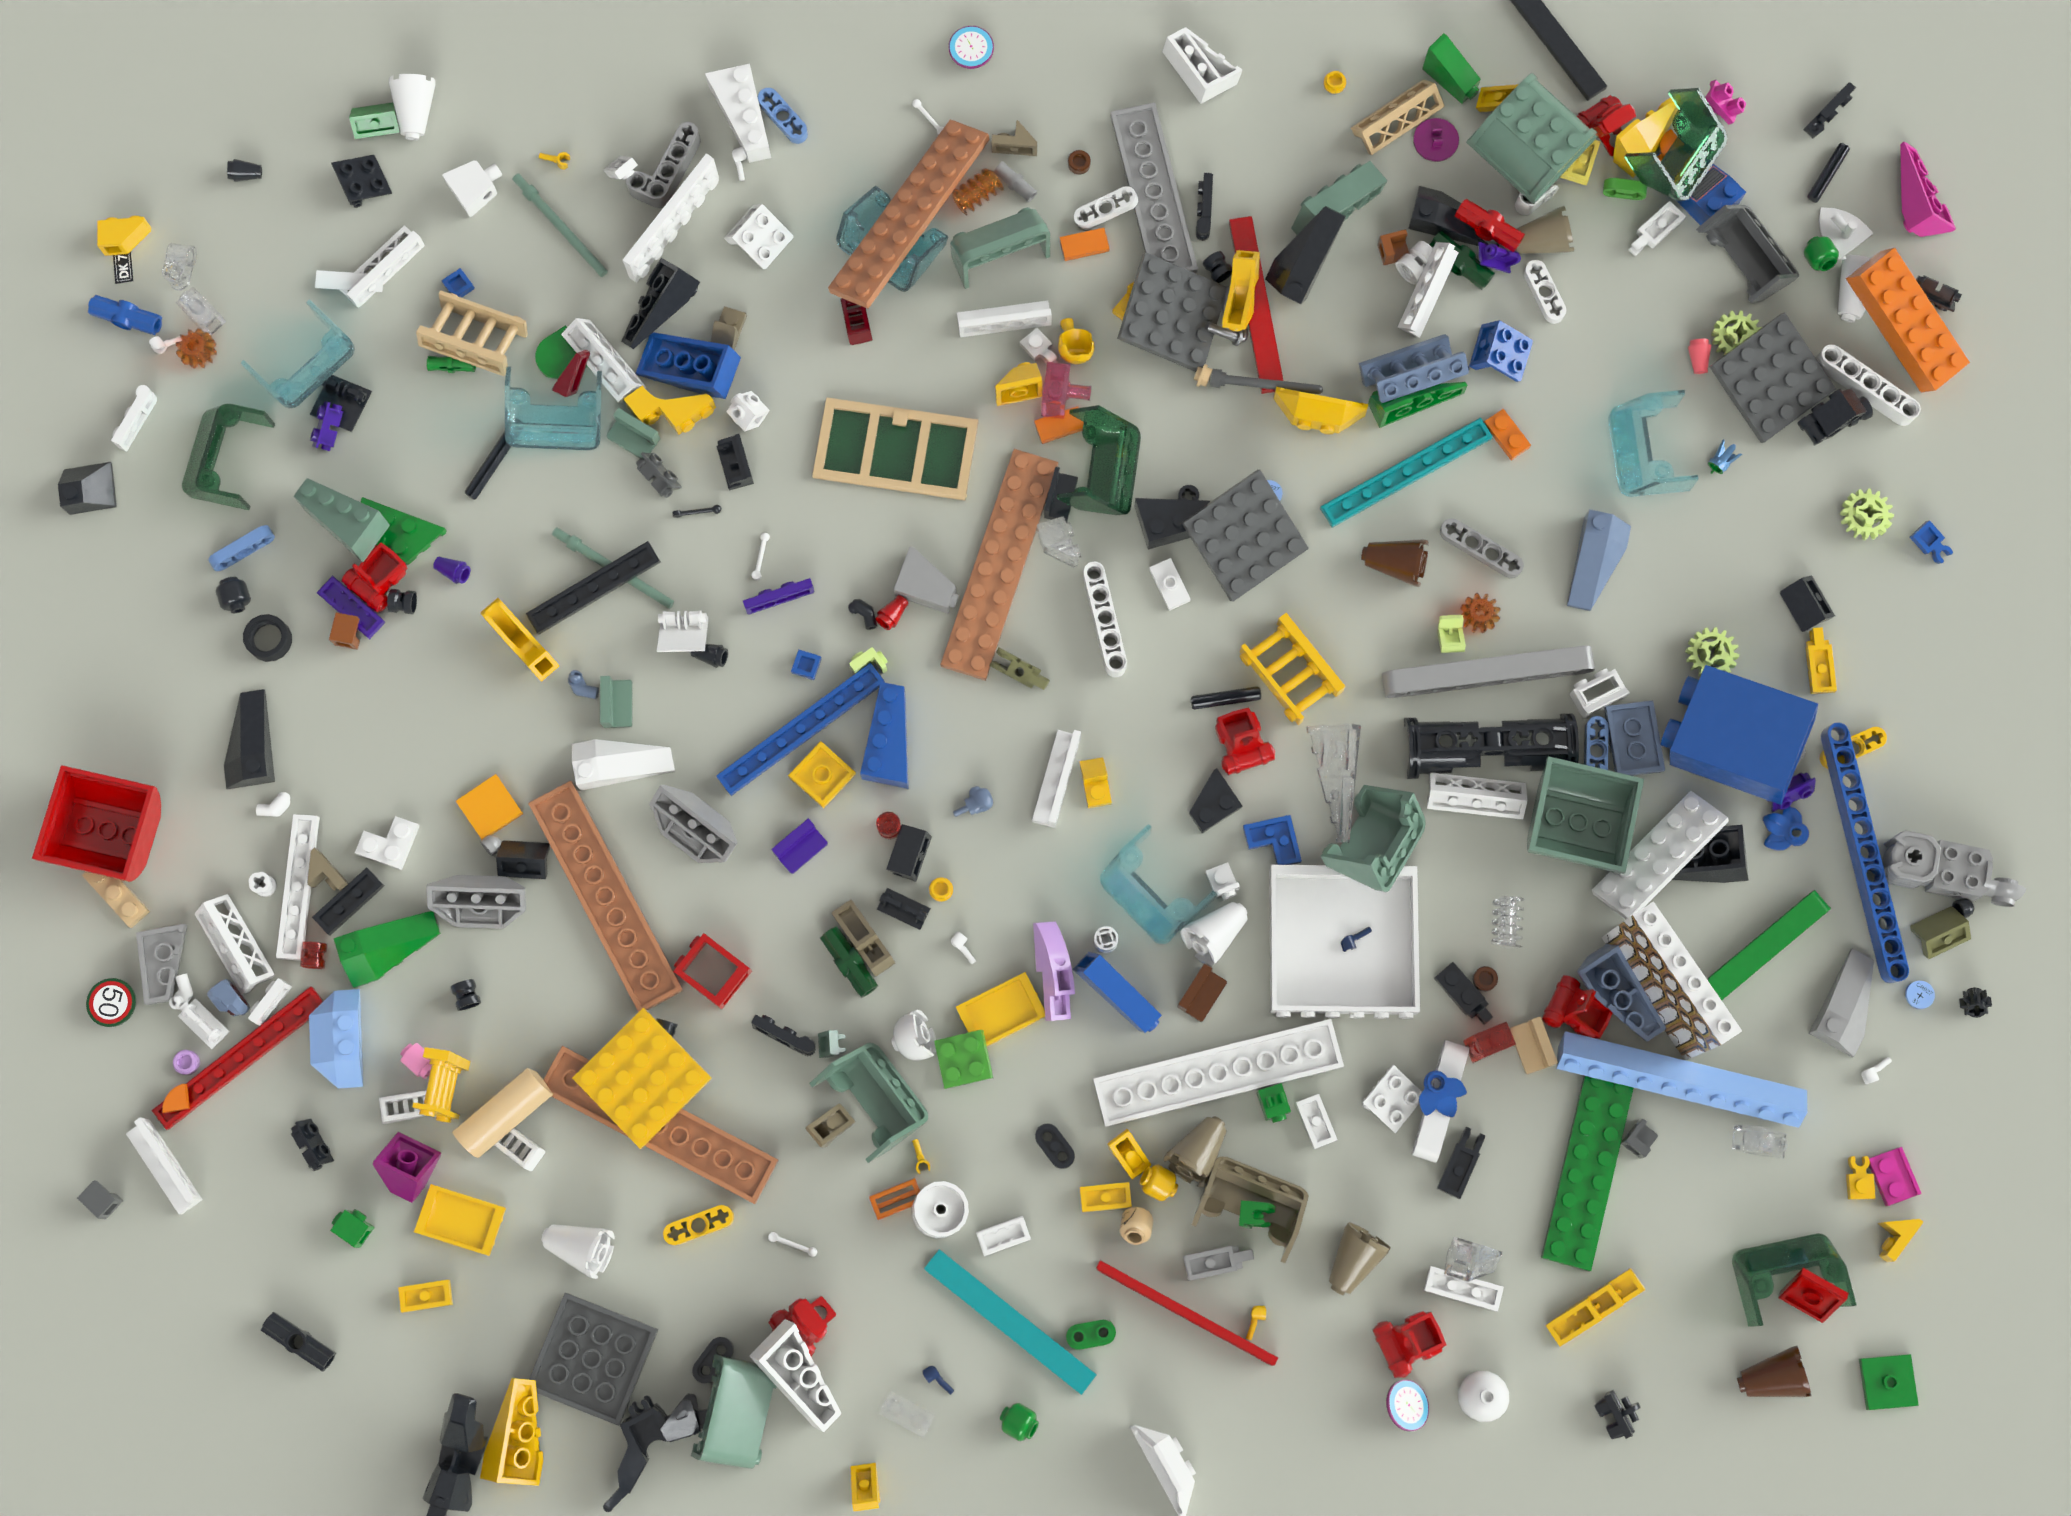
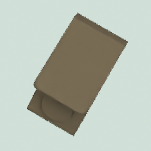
[991,120,1037,156]
[711,306,747,350]
[307,847,349,891]
[805,1103,855,1148]

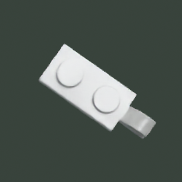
[1629,201,1686,256]

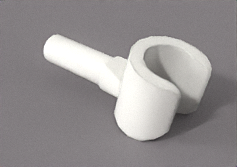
[732,147,747,181]
[149,335,185,354]
[951,932,976,965]
[1861,1057,1892,1085]

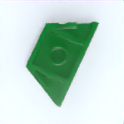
[361,497,447,565]

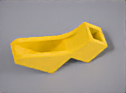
[1222,250,1260,331]
[624,385,716,435]
[480,598,559,682]

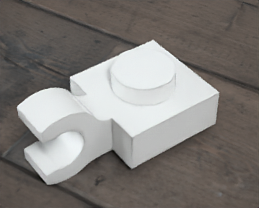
[1020,328,1058,368]

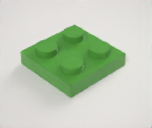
[934,1030,993,1089]

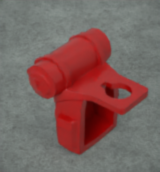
[1577,95,1636,156]
[342,542,408,613]
[1215,707,1275,776]
[1542,975,1612,1039]
[768,1296,836,1357]
[1372,1311,1447,1378]

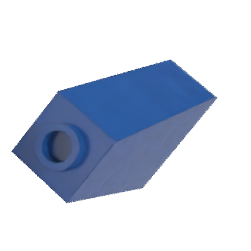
[1072,952,1162,1033]

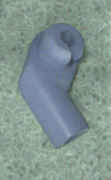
[568,670,599,699]

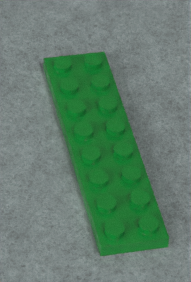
[1541,1076,1634,1272]

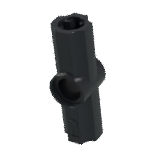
[260,1312,336,1372]

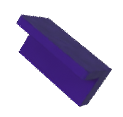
[771,818,828,874]

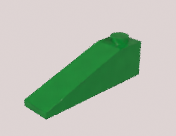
[1368,382,1468,428]
[333,911,441,988]

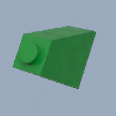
[1422,33,1481,104]

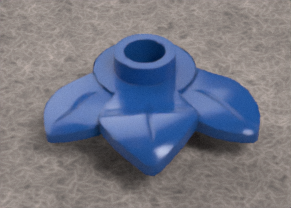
[1763,806,1809,851]
[1419,1071,1467,1117]

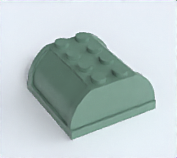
[1466,73,1598,204]
[1527,756,1644,874]

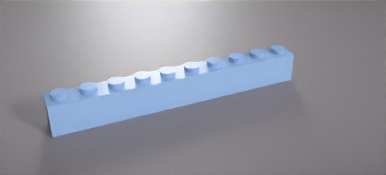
[1557,1031,1808,1128]

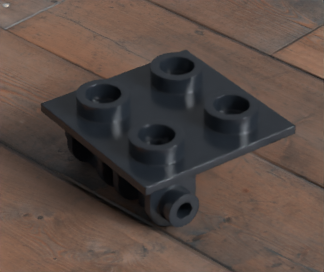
[331,155,392,208]
[310,374,372,432]

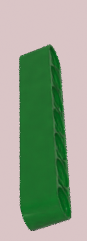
[1707,890,1831,1001]

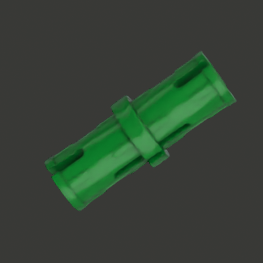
[427,356,476,373]

